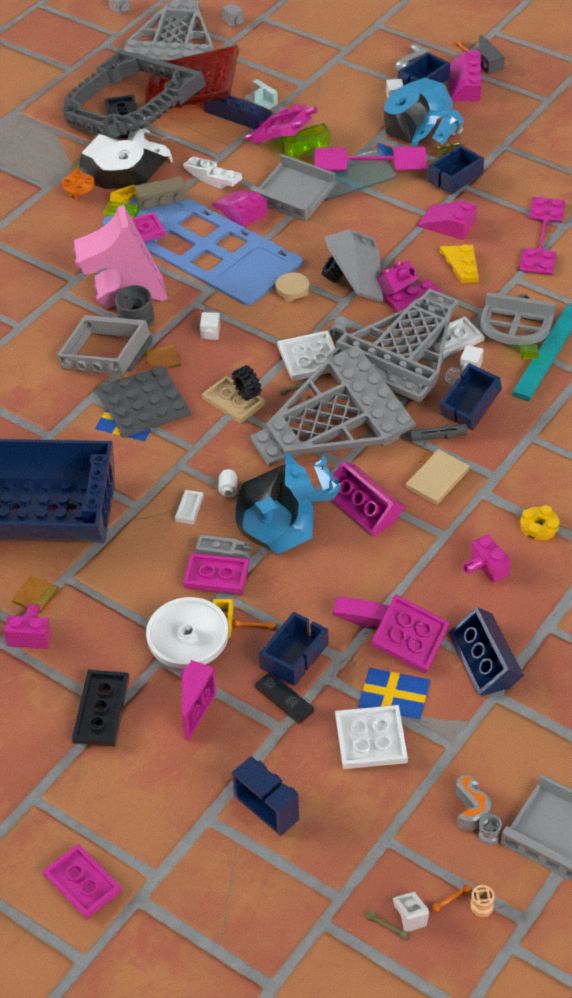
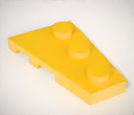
[440,245,479,283]

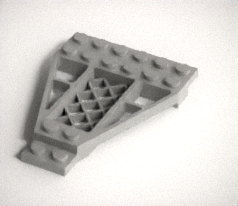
[124,0,214,67]
[327,289,460,403]
[250,345,416,467]

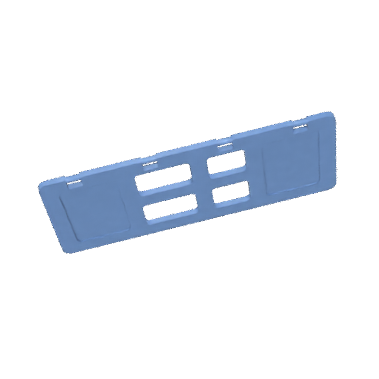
[102,197,303,306]

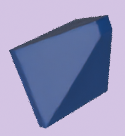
[377,143,394,161]

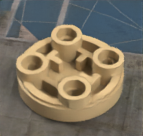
[275,272,310,302]

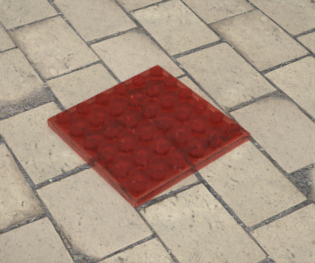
[142,45,239,109]

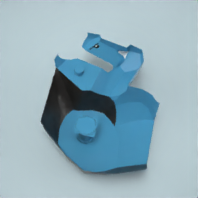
[384,78,464,147]
[235,453,341,554]

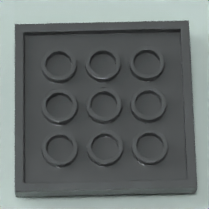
[96,366,191,438]

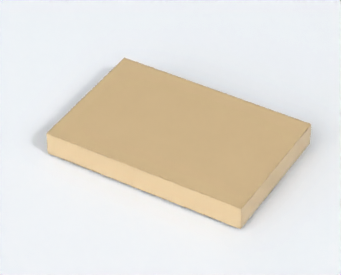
[201,375,266,424]
[406,449,470,505]

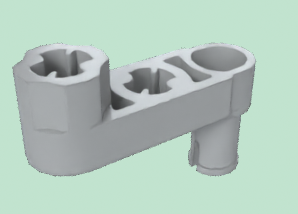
[396,43,433,71]

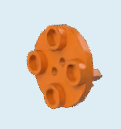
[62,170,94,200]

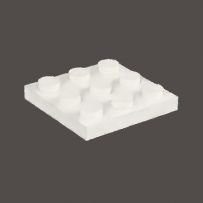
[277,331,335,381]
[335,705,408,769]

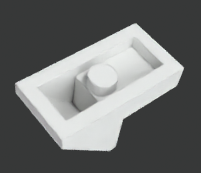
[393,892,429,932]

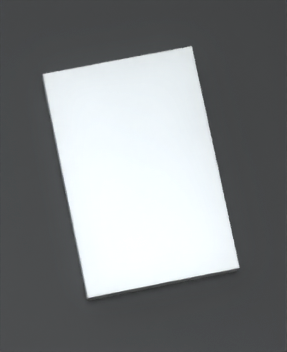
[424,316,485,358]

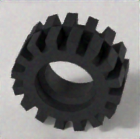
[321,254,343,283]
[232,365,262,401]

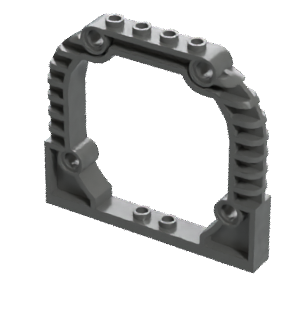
[62,50,206,138]

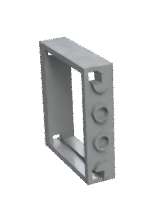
[57,315,150,375]

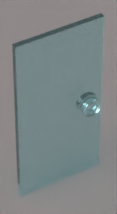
[323,148,397,202]

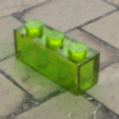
[281,123,331,159]

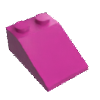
[212,190,267,227]
[418,201,477,240]
[181,660,217,741]

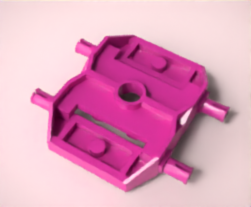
[245,104,318,145]

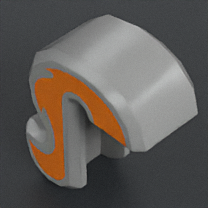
[455,775,492,831]

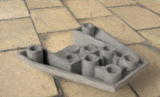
[325,229,383,302]

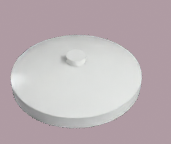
[146,597,229,669]

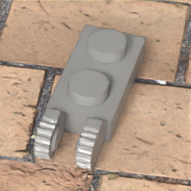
[195,534,253,559]

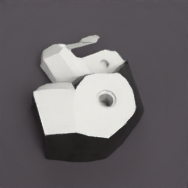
[79,128,173,189]

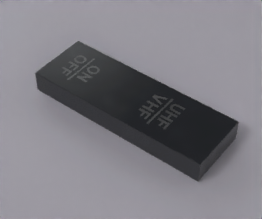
[255,672,314,724]

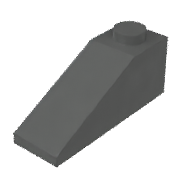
[479,35,505,74]

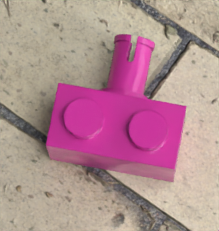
[376,260,418,296]
[462,534,511,583]
[4,603,51,649]

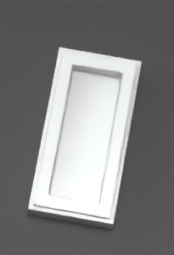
[175,490,204,525]

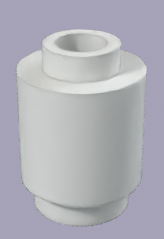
[218,469,238,498]

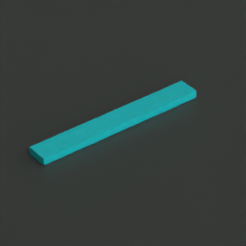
[513,305,572,401]

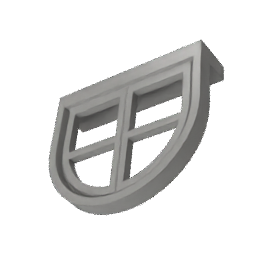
[480,292,556,345]

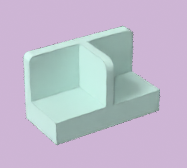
[245,79,278,109]

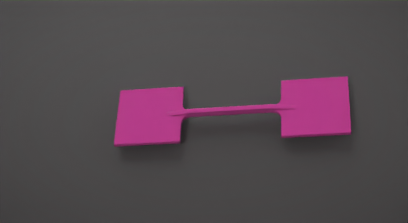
[315,147,427,171]
[519,197,565,275]

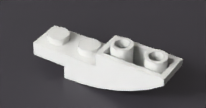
[183,157,242,189]

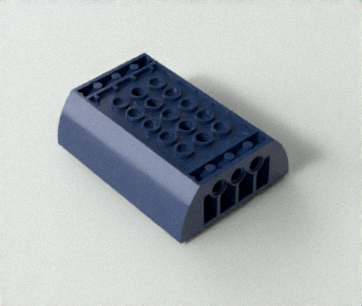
[0,439,115,543]

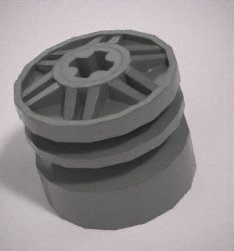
[115,285,155,327]

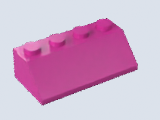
[450,50,482,101]
[332,461,405,536]

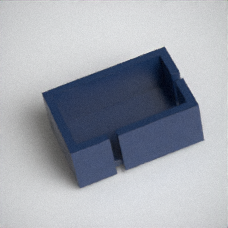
[398,52,450,86]
[428,145,484,195]
[439,363,502,431]
[259,612,329,686]
[232,756,299,836]

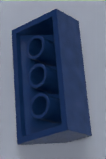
[204,89,272,130]
[449,607,524,696]

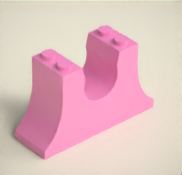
[73,205,168,310]

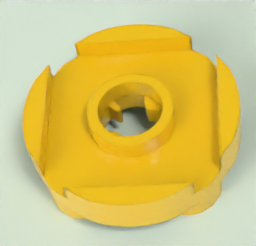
[520,505,560,541]

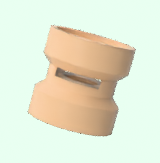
[471,885,495,917]

